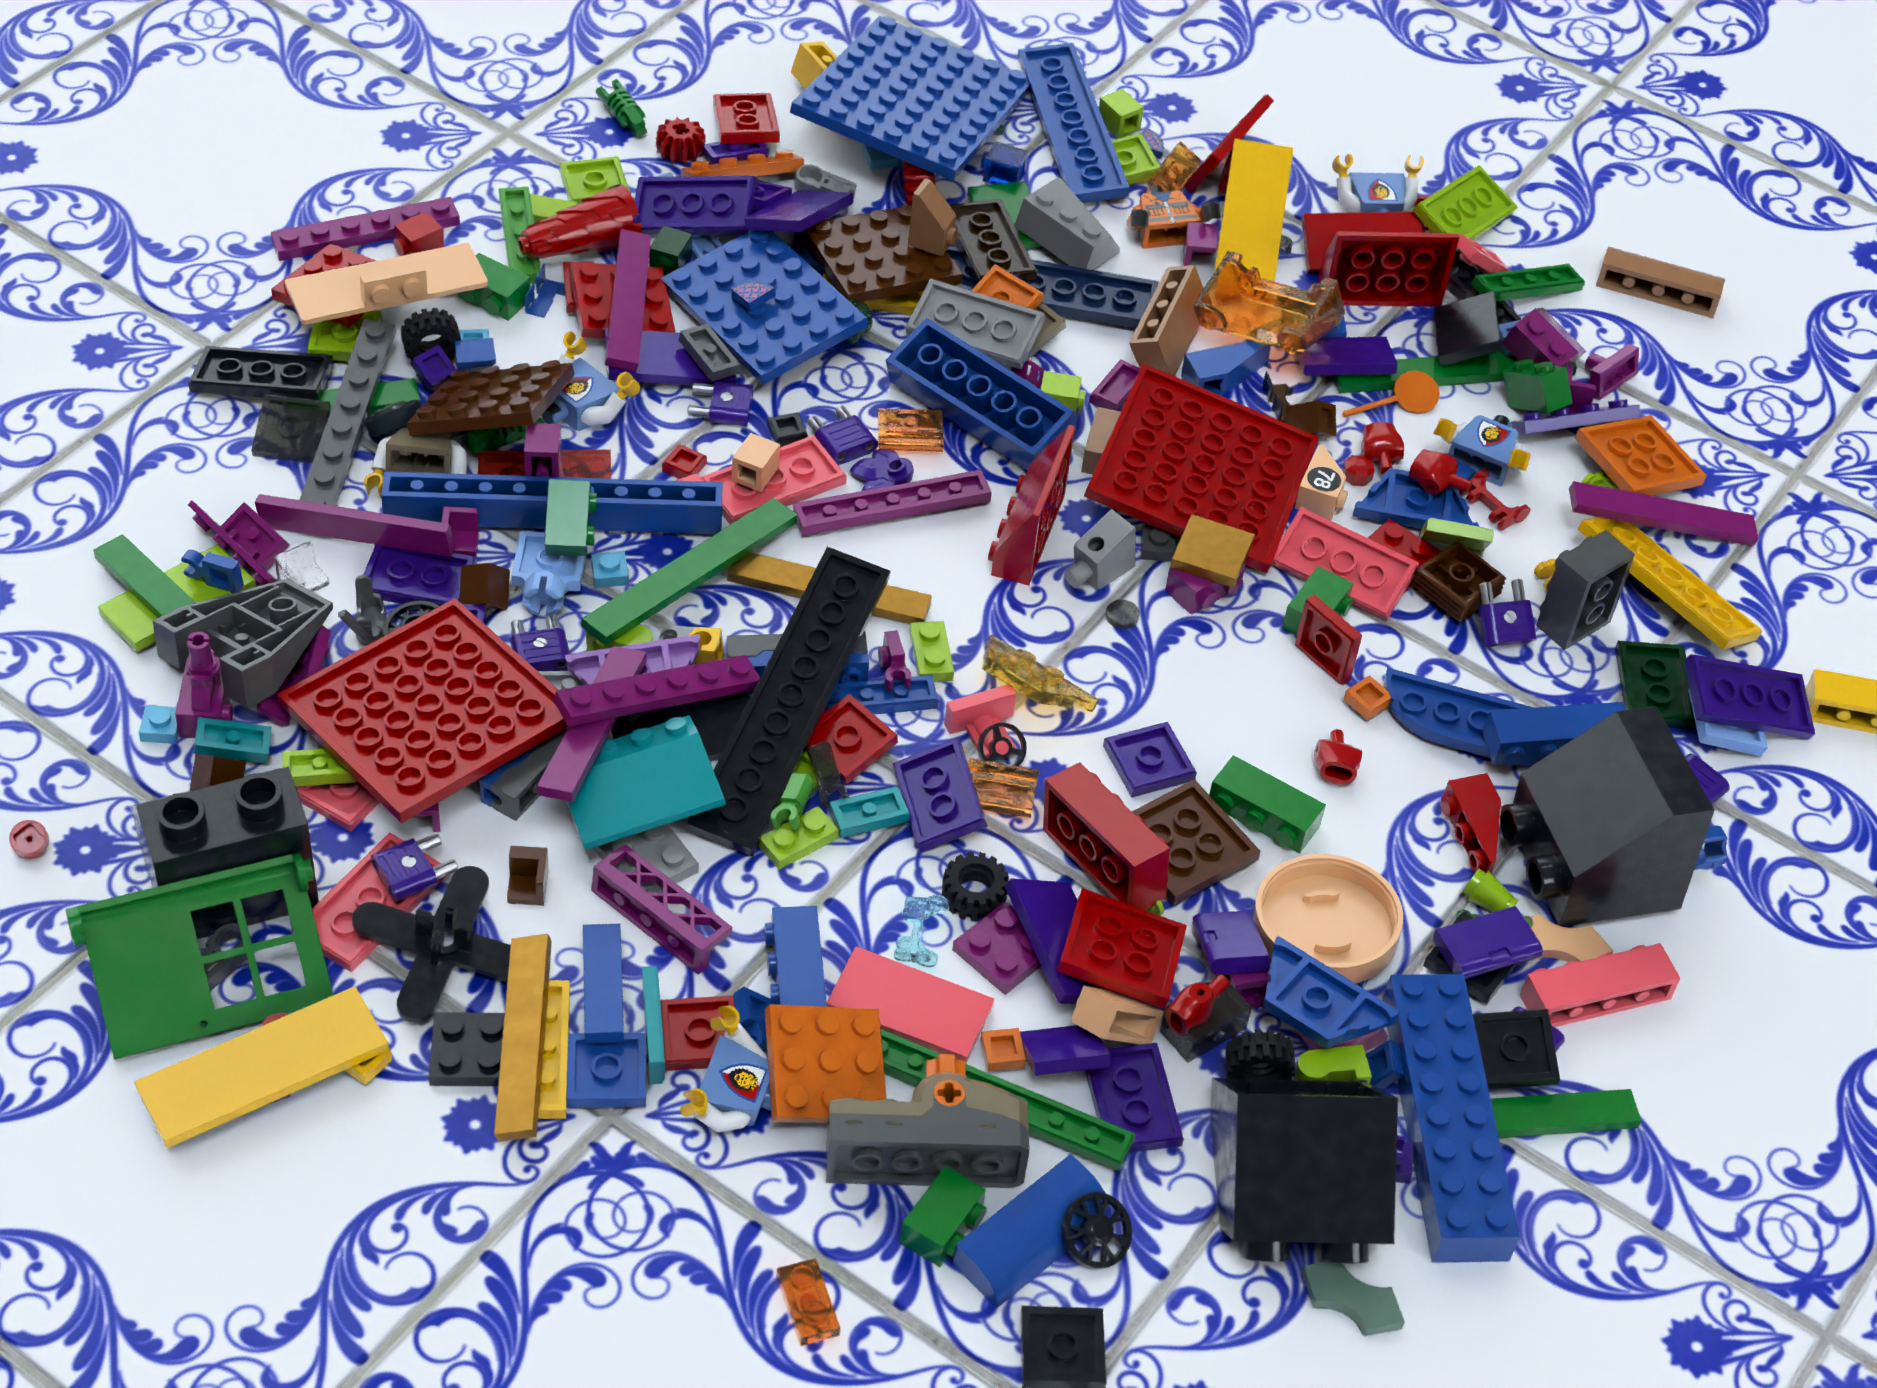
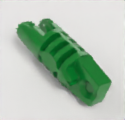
[595,79,647,137]
[467,418,545,453]

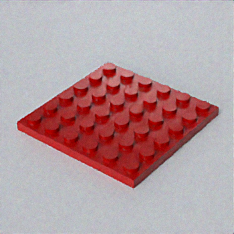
[1084,363,1319,574]
[277,598,568,823]

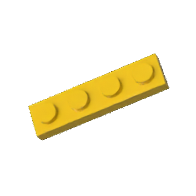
[538,980,570,1119]

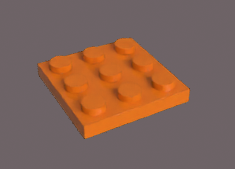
[1575,415,1707,496]
[765,1004,886,1123]

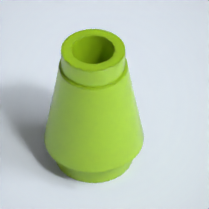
[1462,868,1519,912]

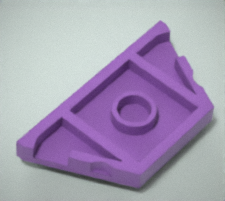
[565,634,701,685]

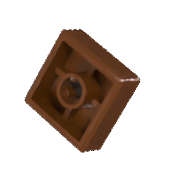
[1412,541,1506,621]

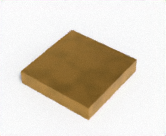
[1170,514,1255,588]

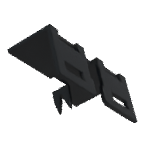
[1262,371,1293,423]

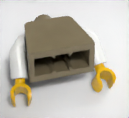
[364,426,467,498]

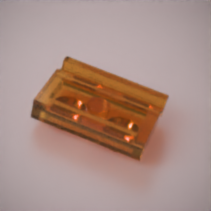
[877,408,944,452]
[968,758,1039,818]

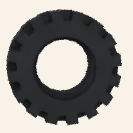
[401,308,461,361]
[942,852,1009,922]
[1225,1029,1296,1080]

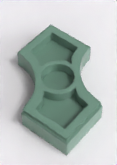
[1301,1261,1405,1336]

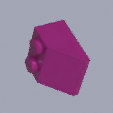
[1502,308,1586,367]

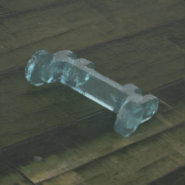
[894,895,949,967]

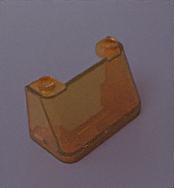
[1193,250,1345,354]

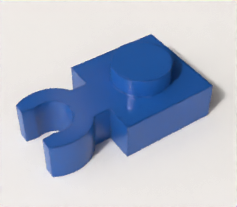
[181,549,244,593]

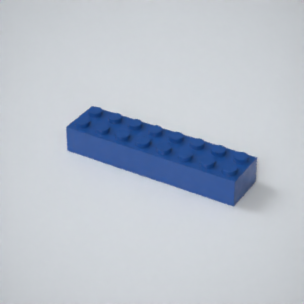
[1382,974,1520,1263]

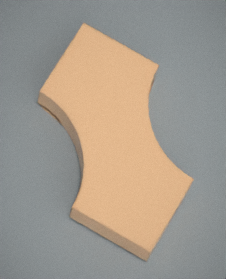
[1526,913,1614,962]

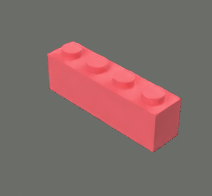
[1520,943,1680,1027]

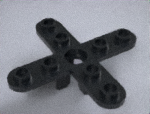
[352,866,511,1023]

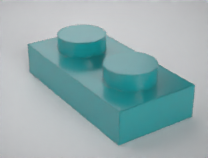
[193,717,272,763]
[829,786,910,838]

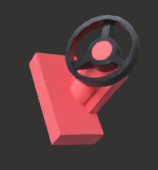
[944,684,1027,772]

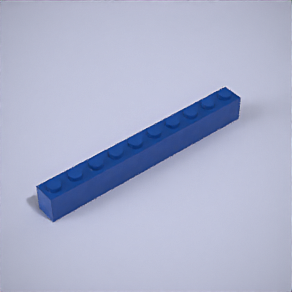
[381,471,723,534]

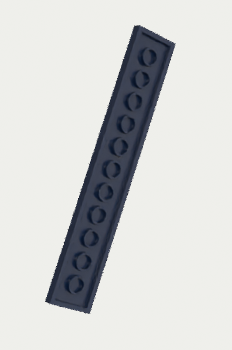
[791,232,1159,329]

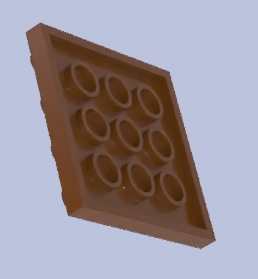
[802,205,963,304]
[407,360,575,435]

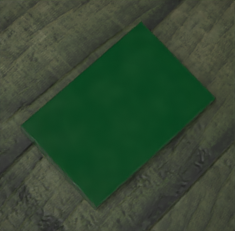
[1615,641,1696,730]

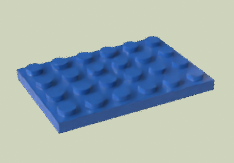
[661,230,868,385]

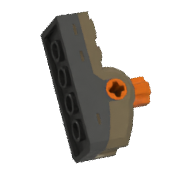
[826,1054,1029,1188]

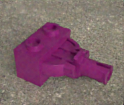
[175,631,233,738]

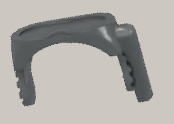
[338,575,387,645]

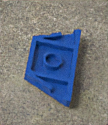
[1353,468,1480,529]
[1263,936,1400,1049]

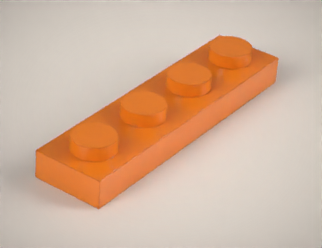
[681,150,804,177]

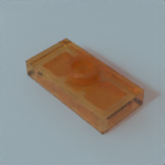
[1146,141,1202,192]

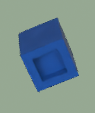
[454,338,496,372]

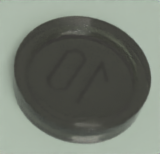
[1105,600,1140,629]

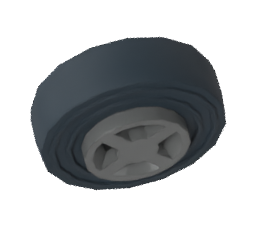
[365,400,422,437]

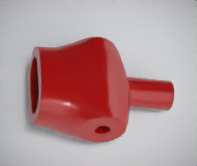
[1361,422,1404,475]
[1409,449,1472,495]
[1314,729,1362,785]
[1165,974,1230,1036]

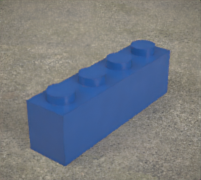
[1482,702,1626,765]
[764,906,827,1007]

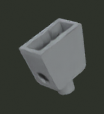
[1064,509,1136,590]

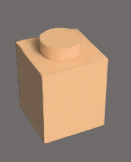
[732,433,780,492]

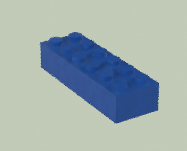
[885,317,1077,471]

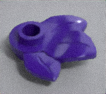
[849,449,914,491]

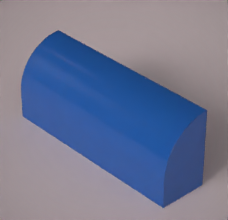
[953,1154,1111,1308]

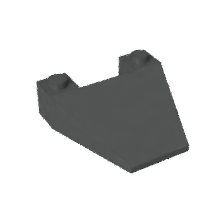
[152,579,333,708]

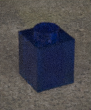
[980,141,1028,184]

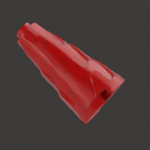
[518,184,642,259]

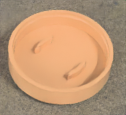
[1253,854,1403,984]

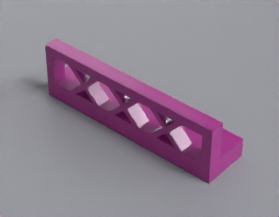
[591,844,733,975]

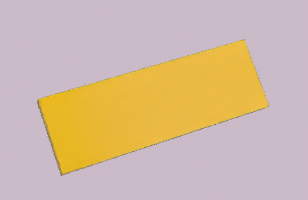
[1211,139,1294,306]
[1577,517,1763,650]
[134,986,389,1148]

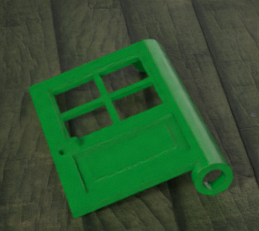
[65,852,333,1060]

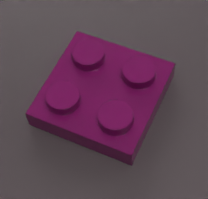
[952,901,1042,995]

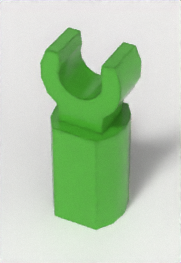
[771,773,814,830]

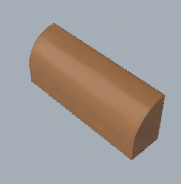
[1596,246,1725,318]
[1129,265,1209,376]

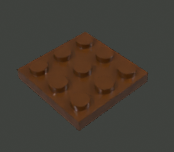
[1132,779,1261,905]

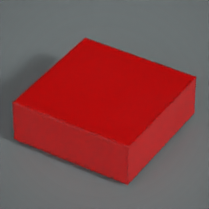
[662,444,707,479]

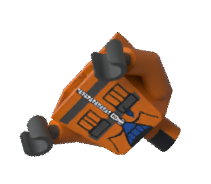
[1127,185,1221,249]

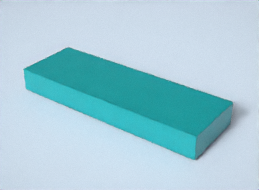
[642,966,665,1084]

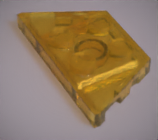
[982,635,1099,712]

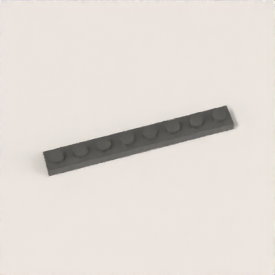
[299,319,396,506]

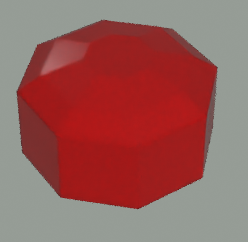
[1342,455,1375,486]

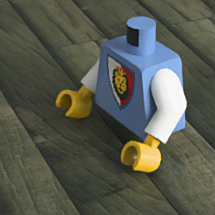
[1332,153,1424,213]
[541,331,640,431]
[1433,415,1531,487]
[680,1006,771,1132]

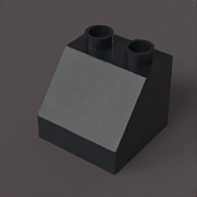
[1500,706,1715,926]
[131,767,319,939]
[1210,1078,1398,1263]

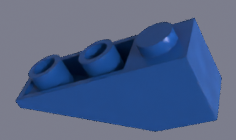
[1181,337,1273,396]

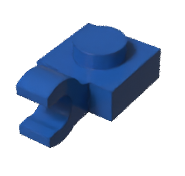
[733,986,771,1050]

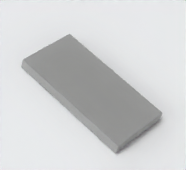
[905,279,1046,369]

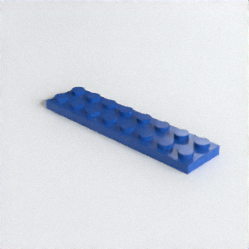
[1018,42,1129,203]

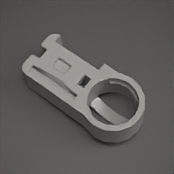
[794,164,857,210]

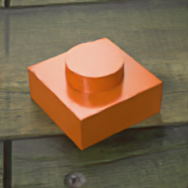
[1343,675,1391,720]
[980,1028,1026,1072]

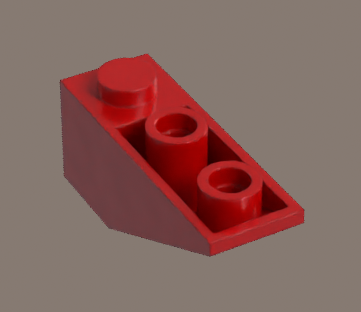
[1440,773,1501,874]

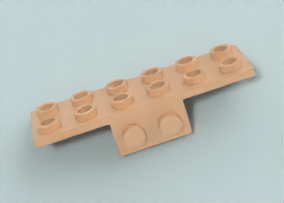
[285,243,488,325]

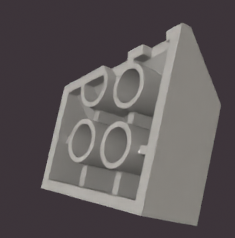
[1015,177,1120,270]

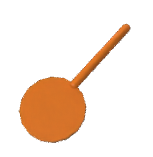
[1342,371,1440,417]

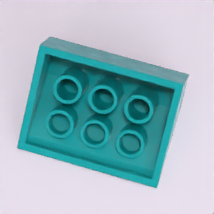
[564,715,726,850]

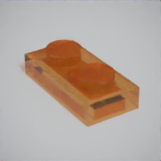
[776,1258,841,1346]

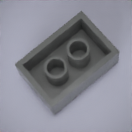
[1536,530,1635,650]

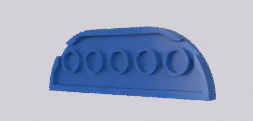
[1383,667,1537,767]

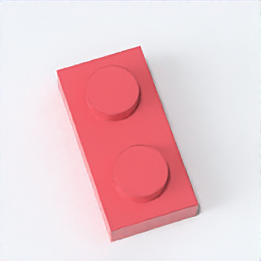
[1457,234,1511,274]

